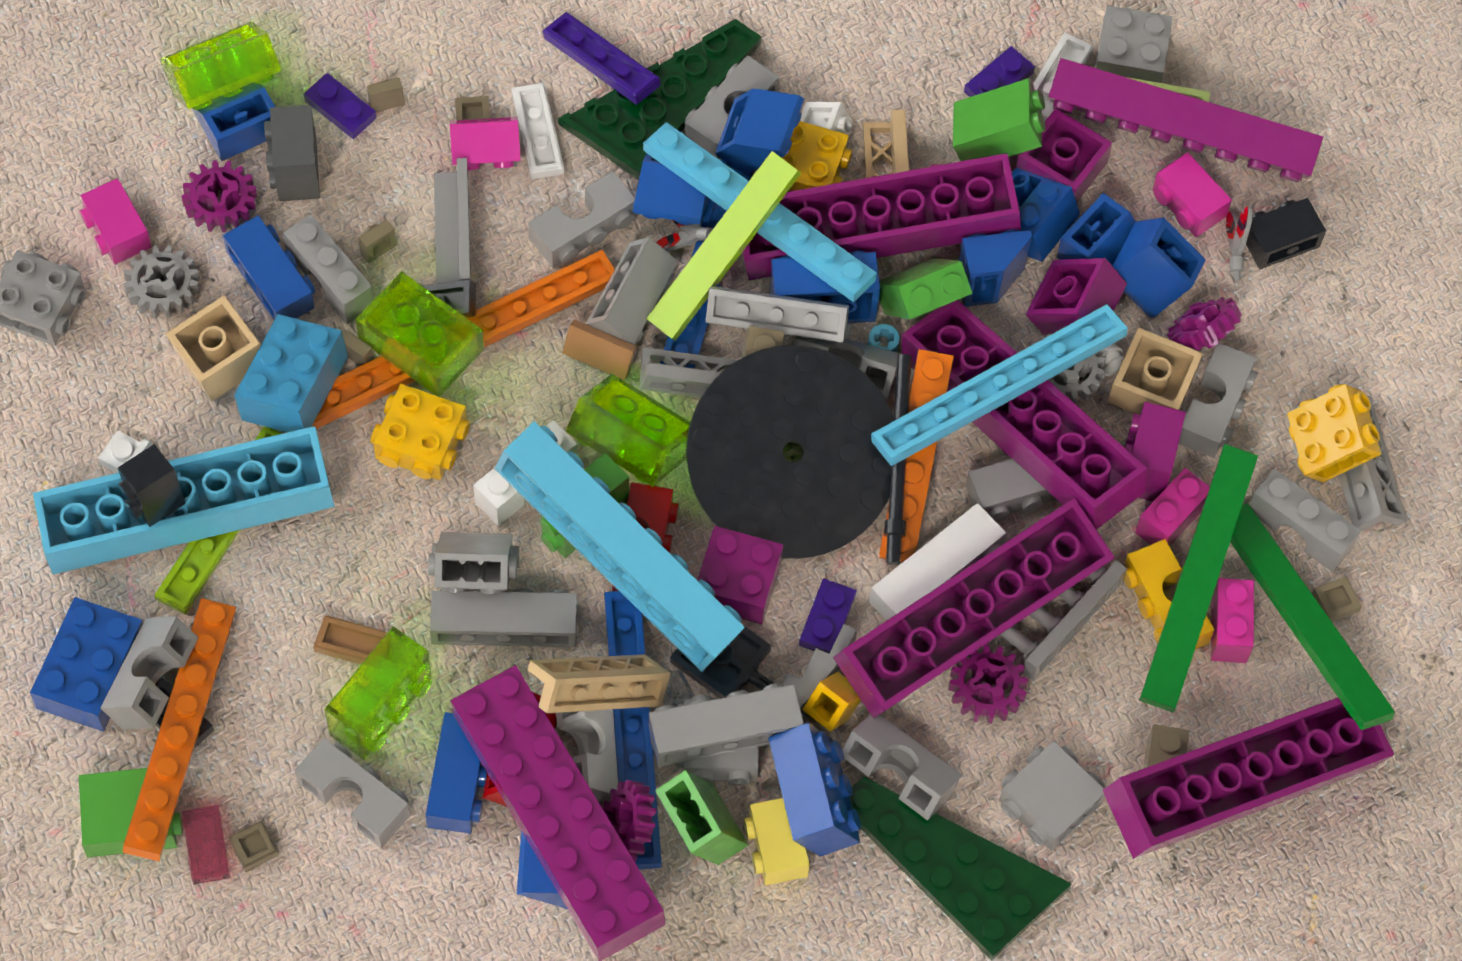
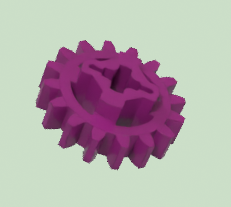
[181,160,257,233]
[1167,297,1242,351]
[948,645,1028,724]
[603,780,656,862]

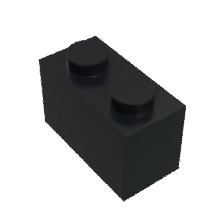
[1246,198,1326,270]
[118,444,186,527]

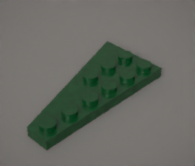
[558,19,762,179]
[849,777,1072,961]

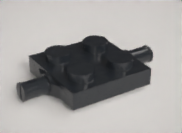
[670,625,774,699]

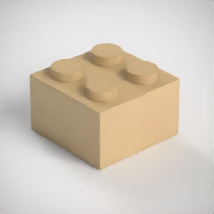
[165,295,261,402]
[1107,328,1203,414]

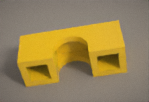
[1124,539,1214,649]

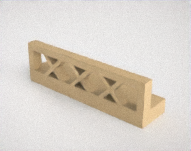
[863,110,909,178]
[528,654,671,713]

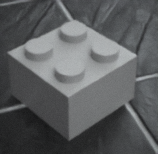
[1095,5,1173,83]

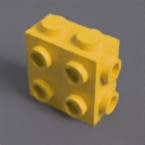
[782,121,853,192]
[370,383,471,481]
[1287,384,1382,483]

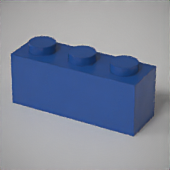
[223,215,316,320]
[425,712,487,834]

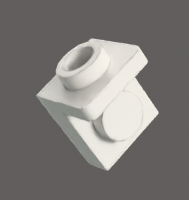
[800,102,853,136]
[98,430,152,473]

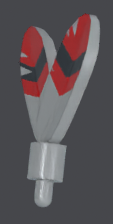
[1226,207,1252,280]
[656,220,713,252]

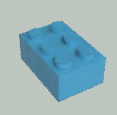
[234,314,348,432]

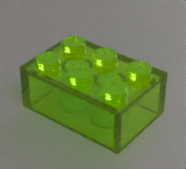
[159,21,282,110]
[356,271,484,397]
[565,373,690,487]
[324,626,432,760]

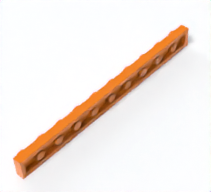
[312,250,615,429]

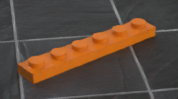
[879,349,954,563]

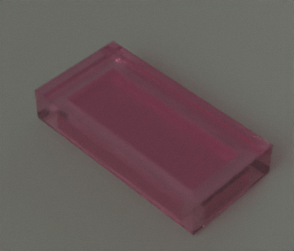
[182,805,231,885]

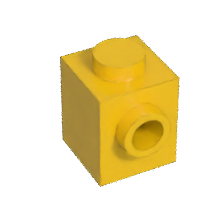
[802,671,861,732]

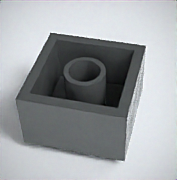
[264,105,320,201]

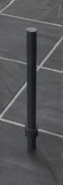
[884,354,912,565]

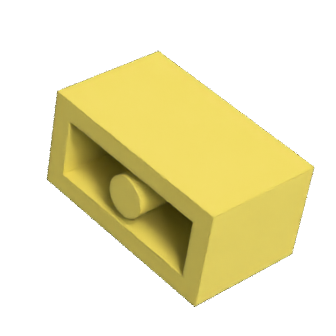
[744,798,810,886]

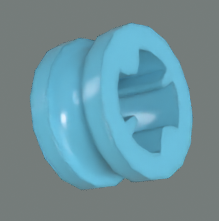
[868,324,900,352]

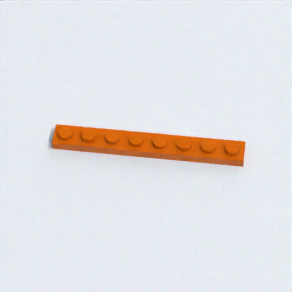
[123,598,236,862]

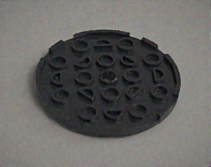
[686,345,894,559]

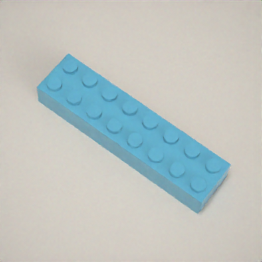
[494,421,745,672]
[33,426,335,575]

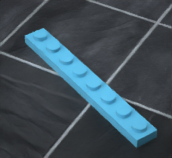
[643,122,877,302]
[871,304,1128,466]

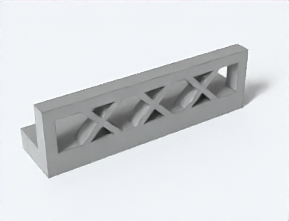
[434,158,471,284]
[706,286,851,342]
[640,347,738,398]
[1339,396,1407,531]

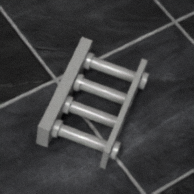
[1000,560,1127,681]

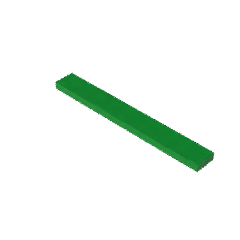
[1139,444,1258,713]
[1230,503,1395,731]

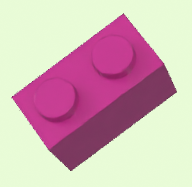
[450,117,521,170]
[1152,152,1232,237]
[79,178,152,265]
[1135,468,1209,546]
[1211,578,1254,663]

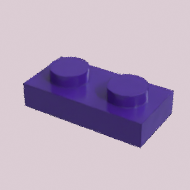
[964,46,1035,97]
[304,73,377,140]
[799,578,857,654]

